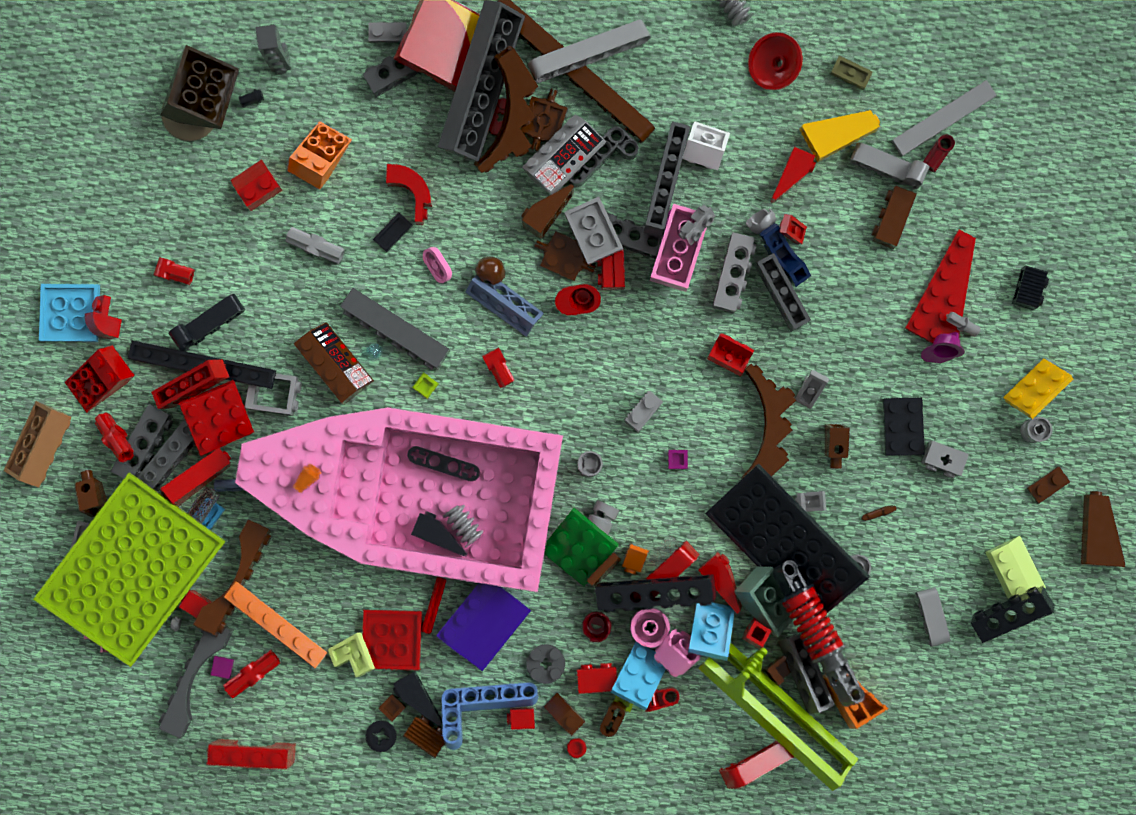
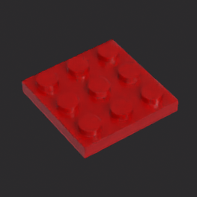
[178,380,254,456]
[362,609,422,670]

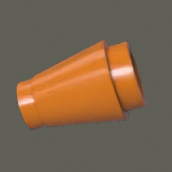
[293,463,321,493]

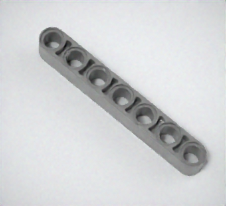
[527,20,651,83]

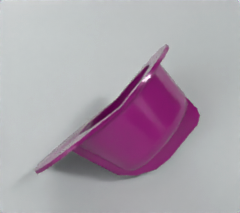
[921,332,965,363]

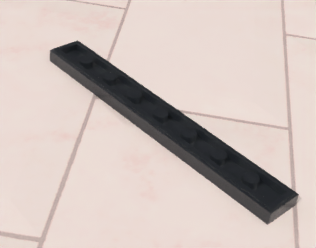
[127,340,277,389]

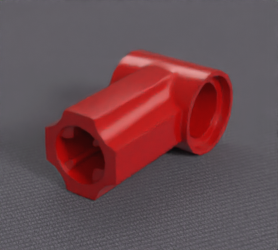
[153,257,195,285]
[482,347,515,389]

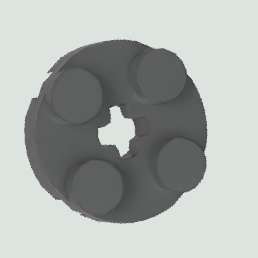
[526,644,565,684]

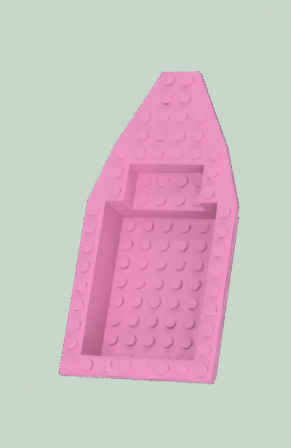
[235,408,563,592]

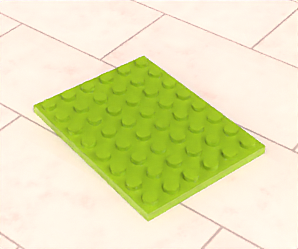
[33,472,225,667]

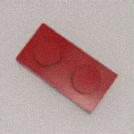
[780,214,807,245]

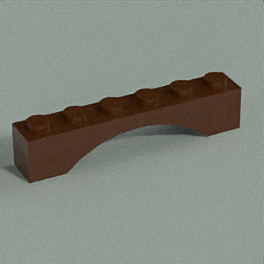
[193,519,272,637]

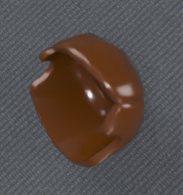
[475,256,505,285]

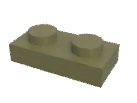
[830,55,873,90]

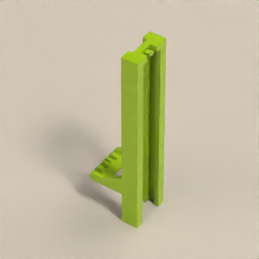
[698,642,858,791]

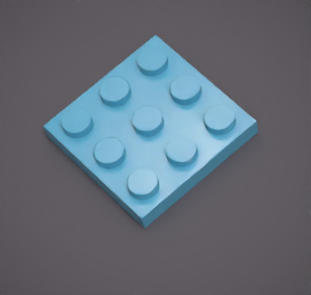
[39,284,100,342]

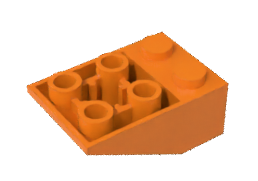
[288,121,352,189]

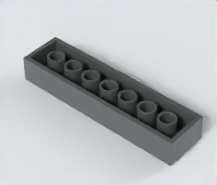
[438,0,525,162]

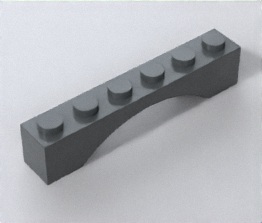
[159,626,234,738]

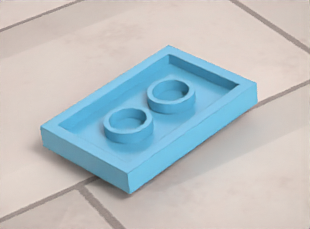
[688,602,735,661]
[611,642,666,711]

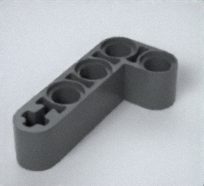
[568,127,639,188]

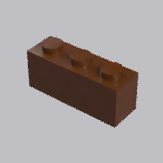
[871,185,917,249]

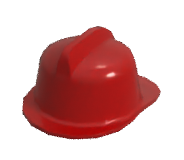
[555,284,601,315]

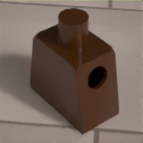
[825,424,850,469]
[75,470,107,517]

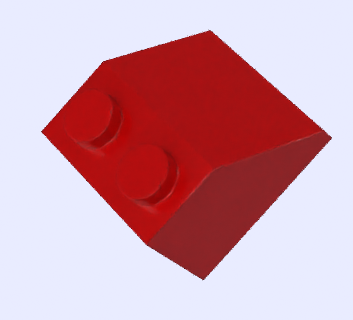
[230,159,283,211]

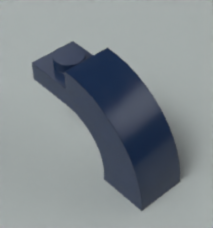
[760,223,811,287]

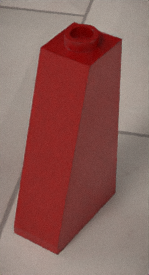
[161,448,231,507]

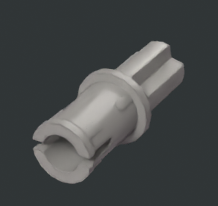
[946,312,980,337]

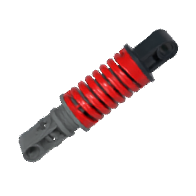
[773,561,864,707]

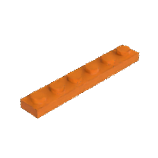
[223,581,327,668]

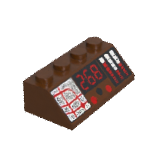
[293,322,374,405]

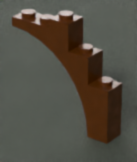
[473,46,539,173]
[741,364,796,479]

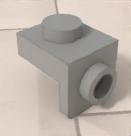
[795,491,826,512]

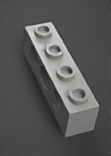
[712,232,757,313]

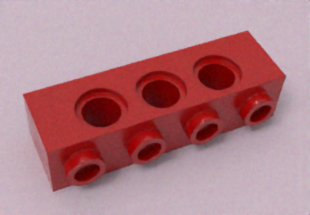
[151,359,229,409]

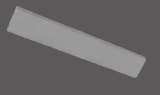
[892,80,997,156]

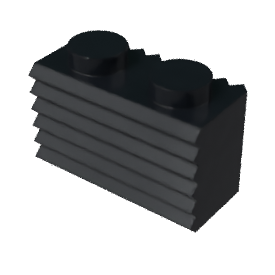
[1012,265,1049,310]

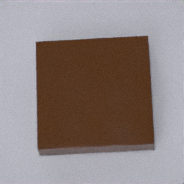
[587,553,621,588]

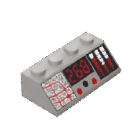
[522,114,606,195]

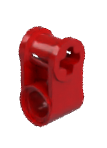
[645,687,680,712]

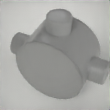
[170,616,182,631]

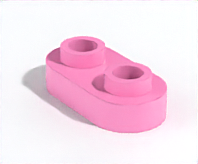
[423,247,452,283]

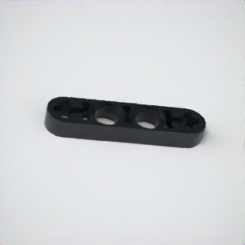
[407,446,480,482]

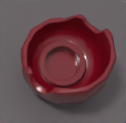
[582,611,612,642]

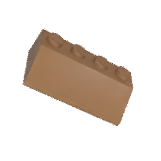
[4,401,72,487]

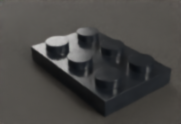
[883,397,925,456]

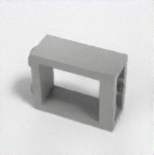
[245,374,302,416]

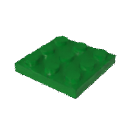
[544,508,619,587]

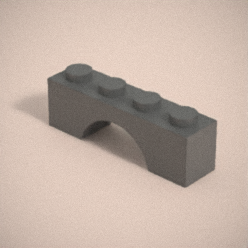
[255,24,291,74]

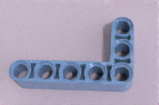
[442,683,538,750]

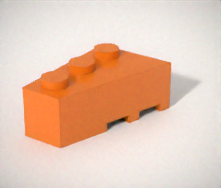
[822,674,889,729]

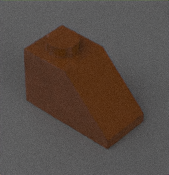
[544,692,585,736]

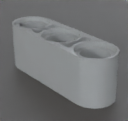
[915,587,950,647]

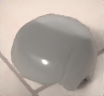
[746,208,776,234]

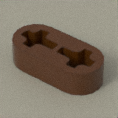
[600,701,626,737]

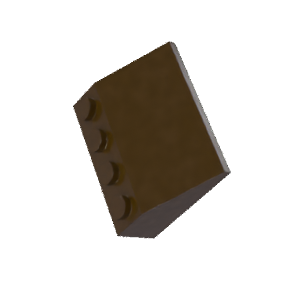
[160,45,239,129]

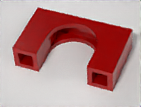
[207,739,296,769]

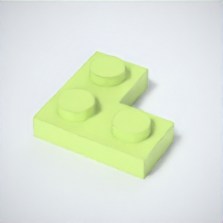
[328,633,375,677]

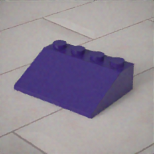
[436,583,531,671]

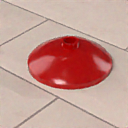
[748,32,803,90]

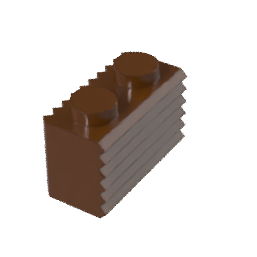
[403,715,445,758]

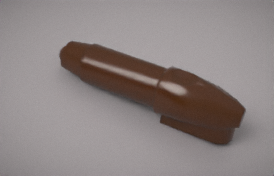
[861,505,897,521]

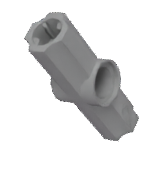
[285,227,345,264]

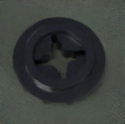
[365,720,397,752]

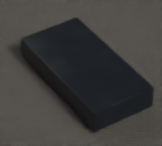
[373,212,413,252]

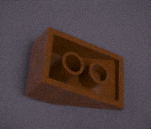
[521,185,574,240]

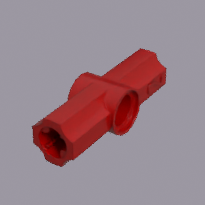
[95,412,134,463]
[223,650,281,699]

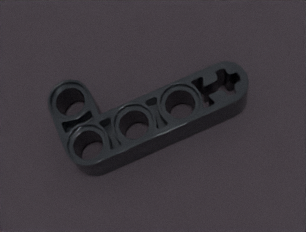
[168,294,246,351]

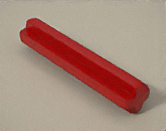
[421,577,447,634]

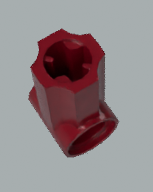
[922,134,955,173]

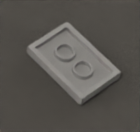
[564,197,623,265]

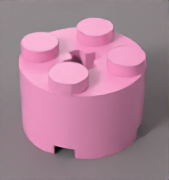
[630,608,670,647]
[654,629,701,677]

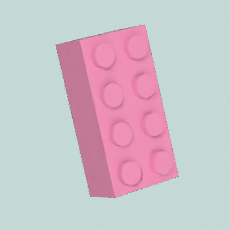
[650,204,707,292]

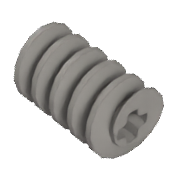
[716,0,754,26]
[443,505,483,548]

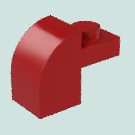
[85,295,122,339]
[742,617,772,649]

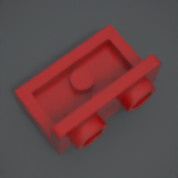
[707,333,754,377]

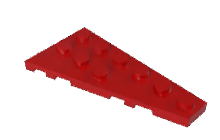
[904,229,976,344]

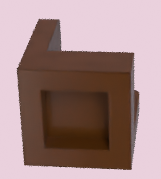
[763,655,791,685]

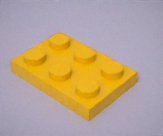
[1003,358,1073,419]

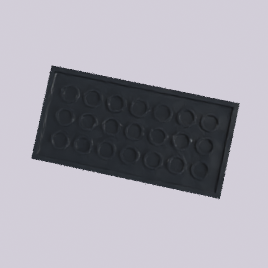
[705,463,870,613]

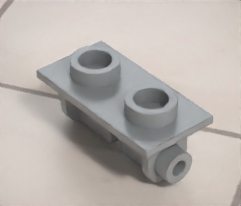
[679,205,715,246]

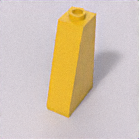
[799,110,880,162]

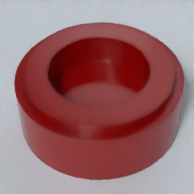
[567,738,586,758]

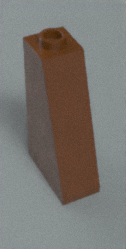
[1081,491,1125,567]

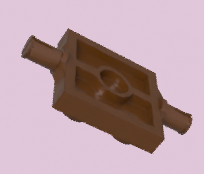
[521,88,568,152]
[534,231,596,281]

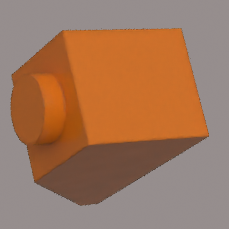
[622,544,649,575]

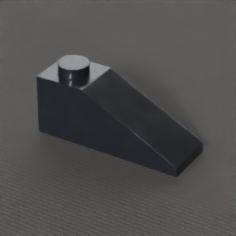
[411,511,468,557]
[393,671,442,726]

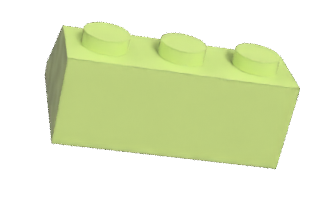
[985,536,1046,599]

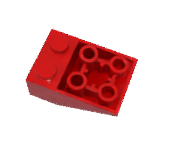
[65,345,135,413]

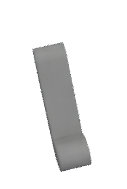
[850,143,930,189]

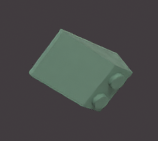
[734,567,796,637]

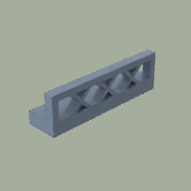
[465,275,544,337]

